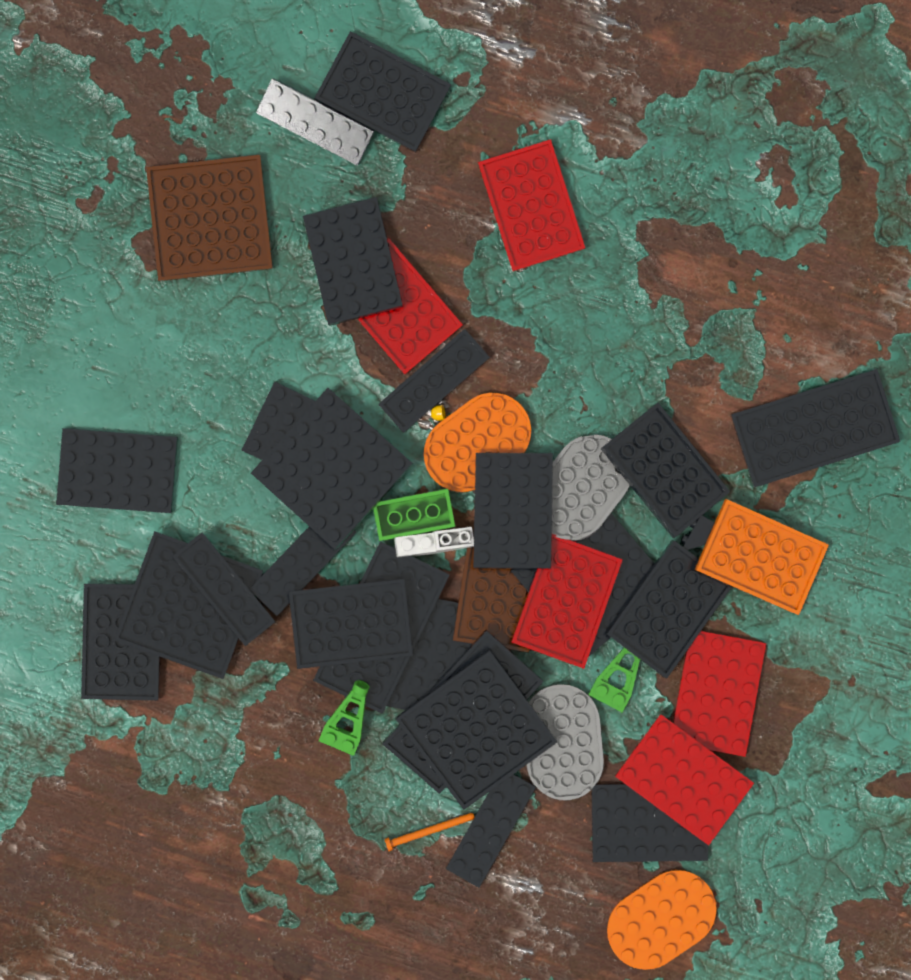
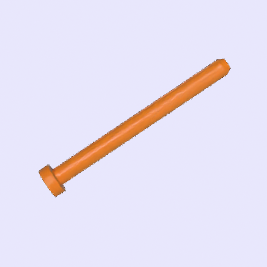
[385,813,475,851]

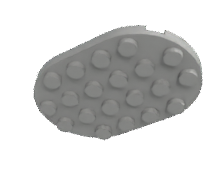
[552,435,630,541]
[527,684,604,800]

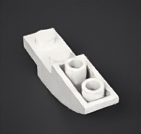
[394,527,474,557]

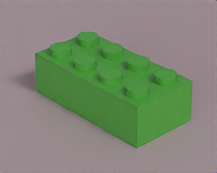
[373,489,455,541]

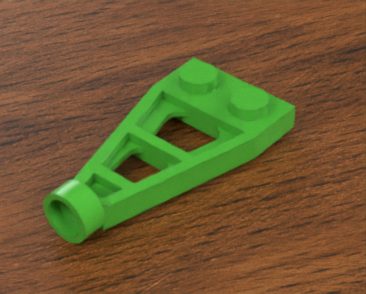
[588,648,640,713]
[319,680,369,756]

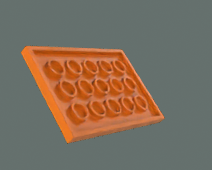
[695,499,829,615]

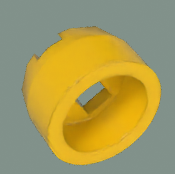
[431,405,446,421]

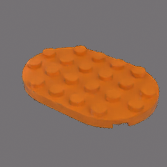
[424,393,531,492]
[607,870,716,970]

